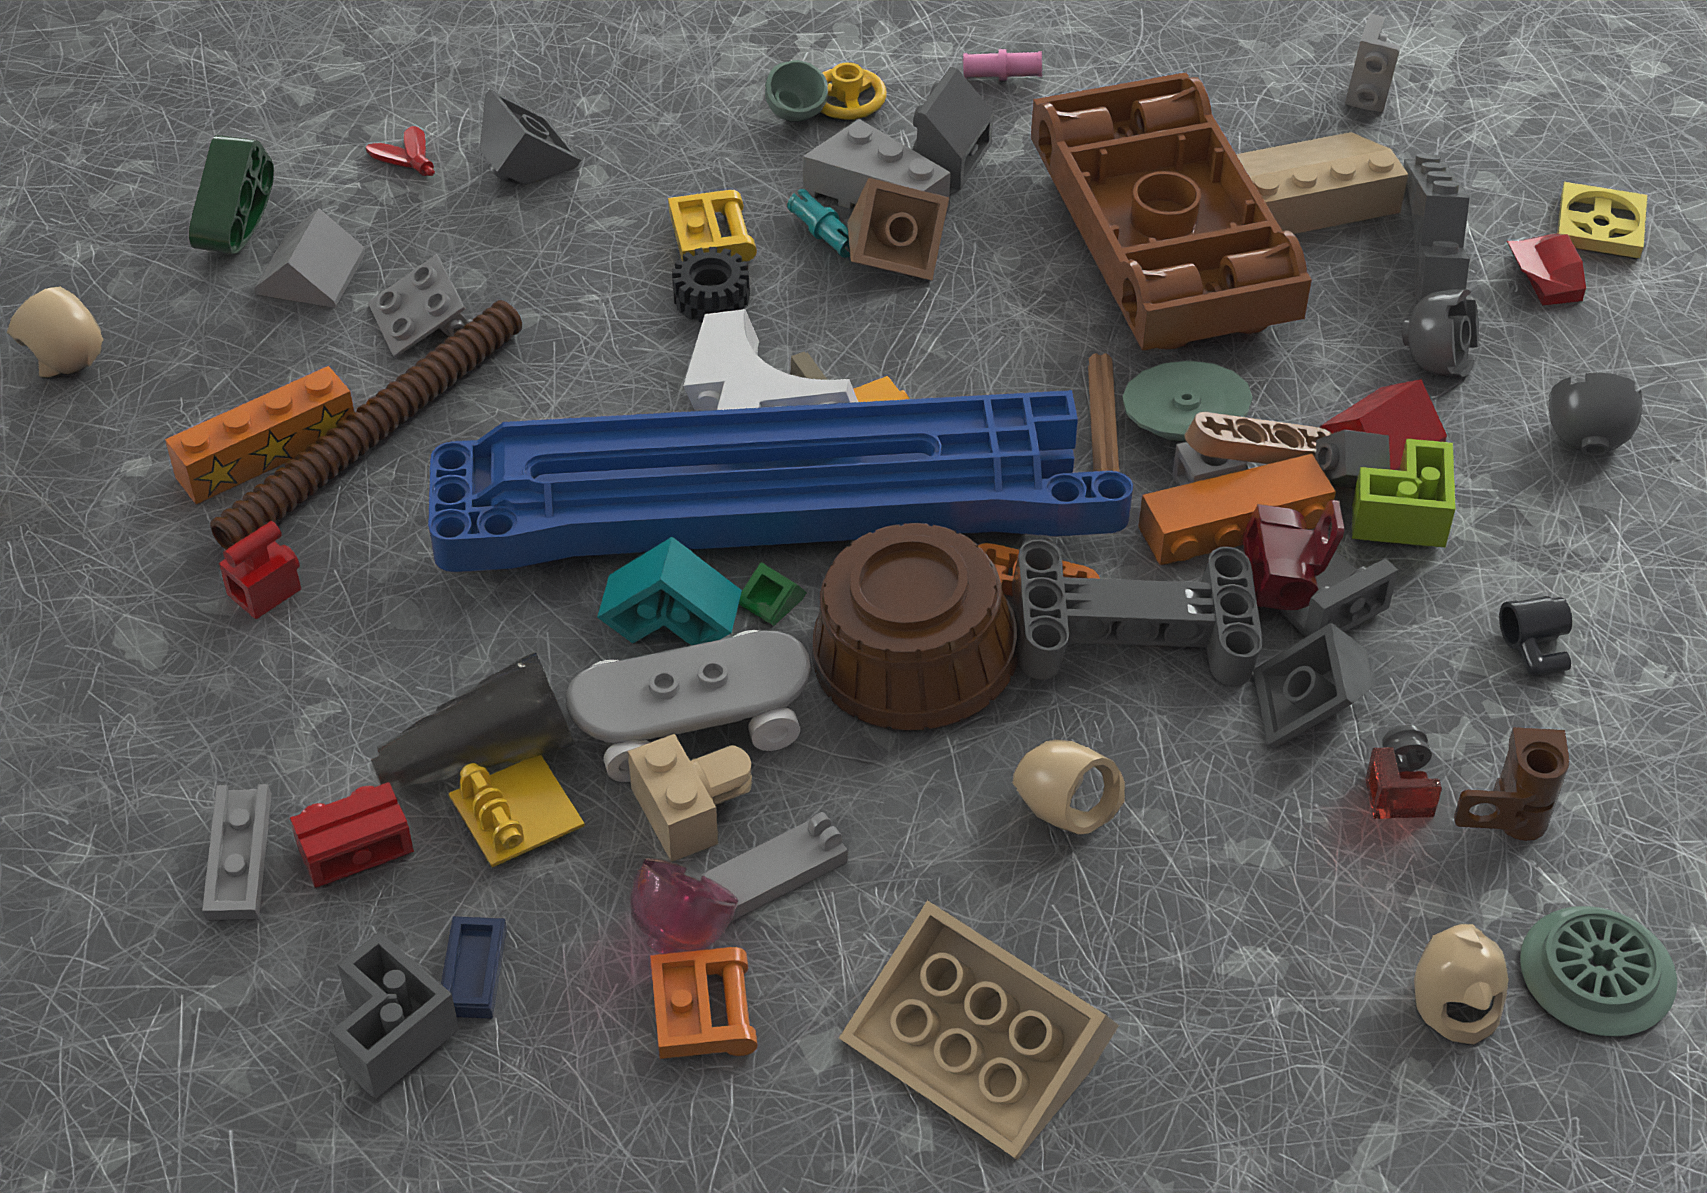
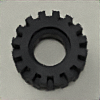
[672,247,750,323]

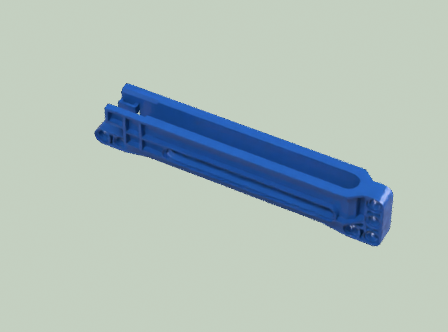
[428,390,1133,572]

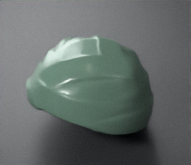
[765,60,828,122]

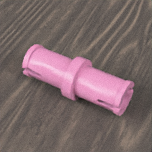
[963,49,1042,81]

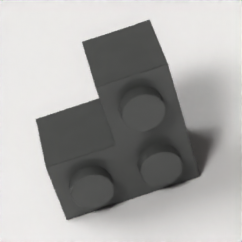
[330,931,459,1100]

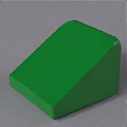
[739,562,807,626]

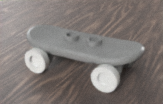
[566,630,811,782]

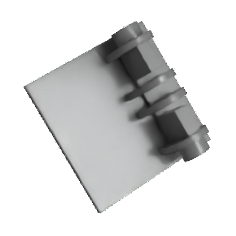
[368,254,467,358]

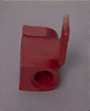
[1242,500,1344,610]

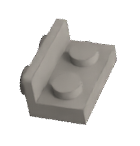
[1345,13,1400,112]

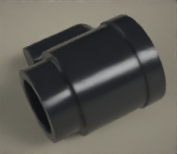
[1499,596,1572,676]

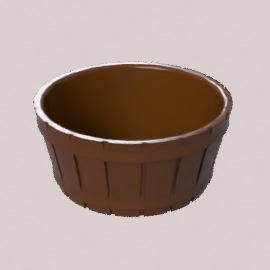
[812,523,1018,730]

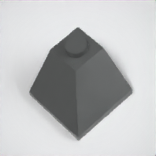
[479,89,582,185]
[1254,623,1374,749]

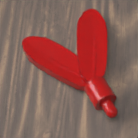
[366,126,435,176]

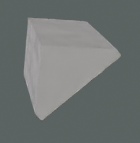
[254,208,366,308]

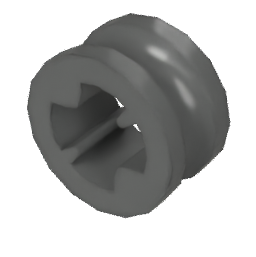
[1382,725,1432,772]

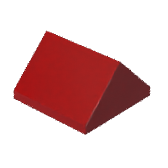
[1320,379,1447,471]

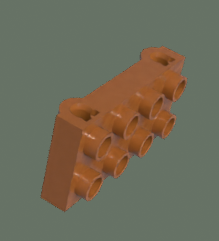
[1031,72,1312,351]

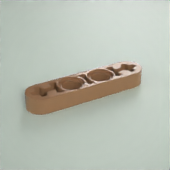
[1184,412,1332,464]

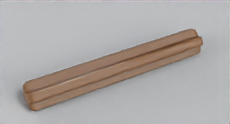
[1088,353,1119,472]

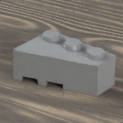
[803,119,950,212]

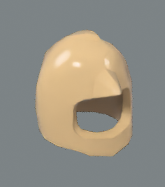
[7,286,103,378]
[1012,740,1125,835]
[1414,924,1508,1045]

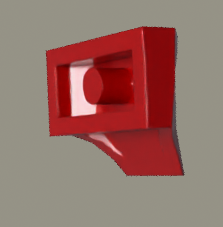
[1507,233,1586,306]

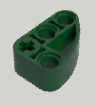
[189,135,274,254]

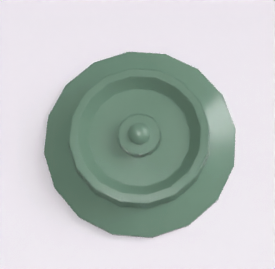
[1122,361,1253,442]

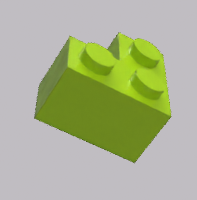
[1352,439,1456,548]

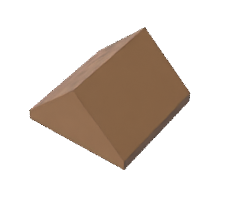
[847,178,949,281]

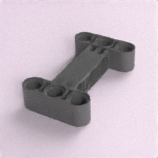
[1012,539,1263,686]

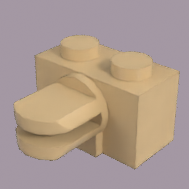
[628,734,752,862]

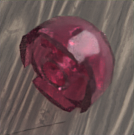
[630,858,739,954]

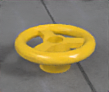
[821,62,887,120]

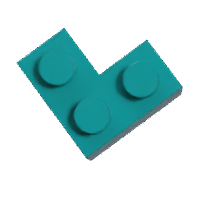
[597,537,742,646]

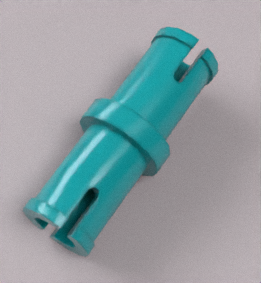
[787,189,850,258]

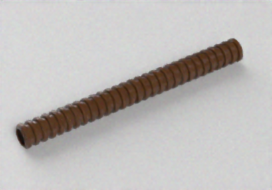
[210,300,522,550]

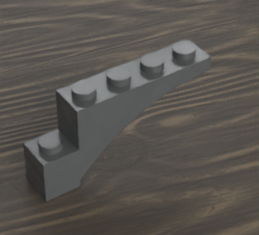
[1403,154,1470,303]

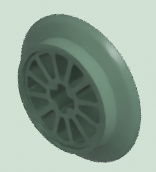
[1520,906,1677,1036]

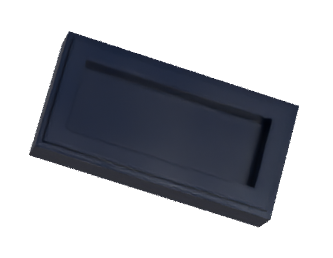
[441,916,507,1019]

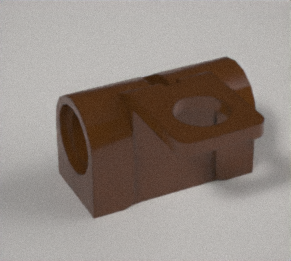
[1454,727,1569,841]

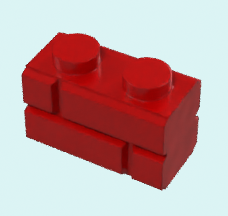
[290,782,414,888]

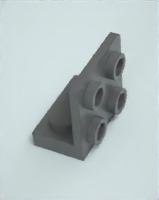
[1278,550,1398,637]

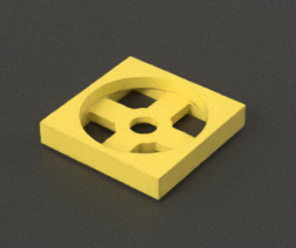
[1557,182,1647,258]

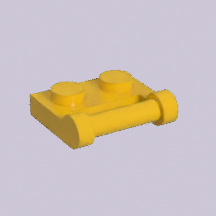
[668,190,757,262]

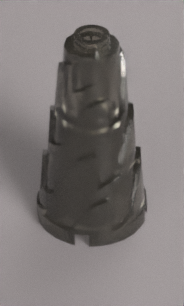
[371,652,575,791]

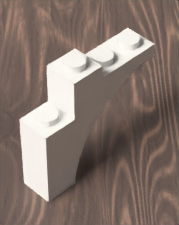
[683,309,858,411]

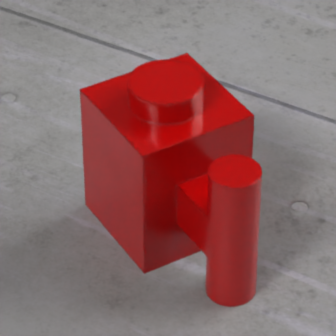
[219,521,301,619]

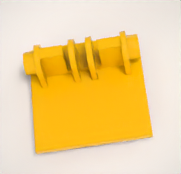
[448,753,585,867]

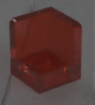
[1365,747,1442,819]

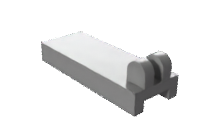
[202,784,272,920]
[701,812,848,923]

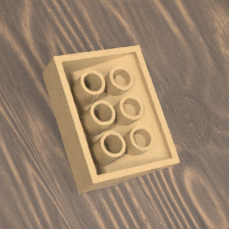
[1236,132,1408,234]
[839,900,1119,1159]

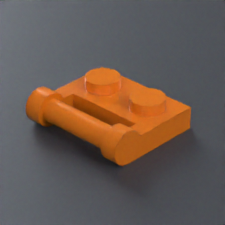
[650,947,758,1059]

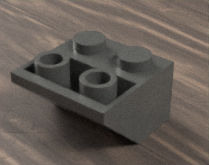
[913,67,993,190]

